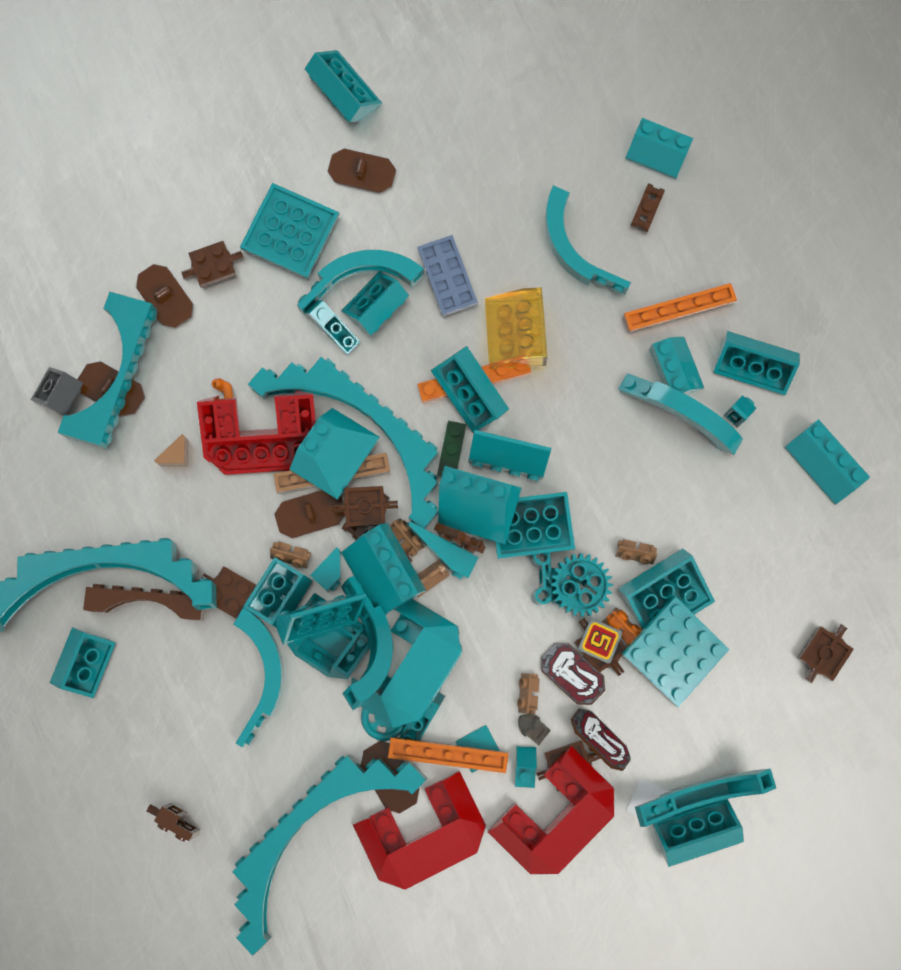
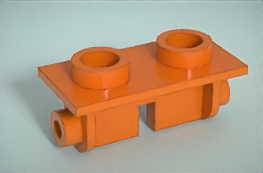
[605,607,642,645]

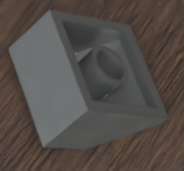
[31,367,83,416]

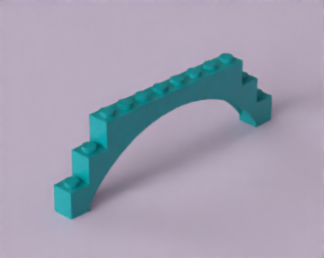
[248,357,438,529]
[0,538,217,632]
[232,755,428,956]

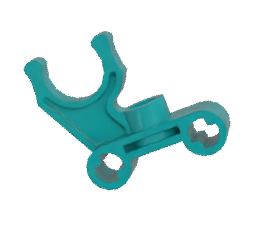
[530,553,586,613]

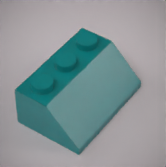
[625,118,693,179]
[341,271,409,335]
[649,337,704,395]
[243,557,313,627]
[49,627,116,698]

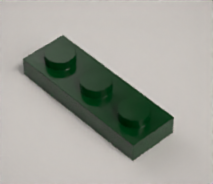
[437,421,467,477]

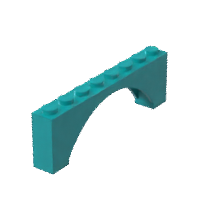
[57,291,157,449]

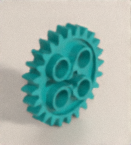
[549,553,613,617]

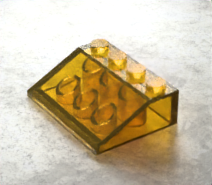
[485,287,548,369]

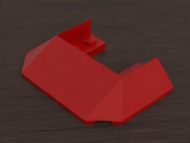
[197,390,316,475]
[487,746,614,874]
[353,771,486,890]

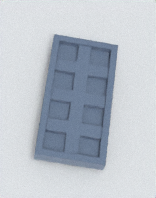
[417,235,478,316]

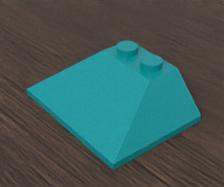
[289,408,380,500]
[287,593,370,679]

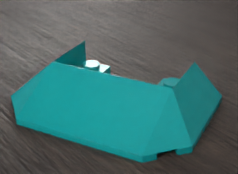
[351,599,463,729]

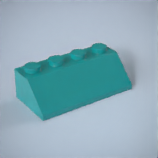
[304,50,382,123]
[713,331,800,395]
[431,346,509,433]
[784,419,870,505]
[653,799,744,867]

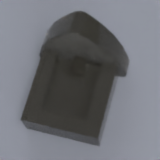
[518,714,551,746]

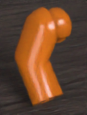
[211,378,234,398]

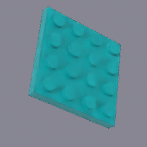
[240,183,340,279]
[622,596,730,708]

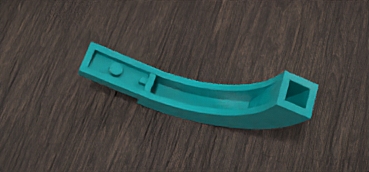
[545,185,631,294]
[297,250,424,315]
[618,373,743,455]
[341,576,393,711]
[233,608,284,747]
[635,768,776,827]

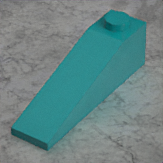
[406,522,479,580]

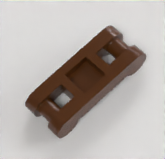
[630,183,665,232]

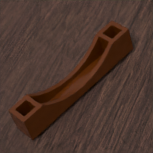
[83,584,205,621]

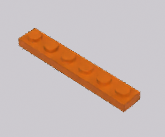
[623,283,737,332]
[417,355,531,403]
[388,737,509,773]

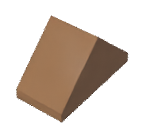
[154,434,189,467]

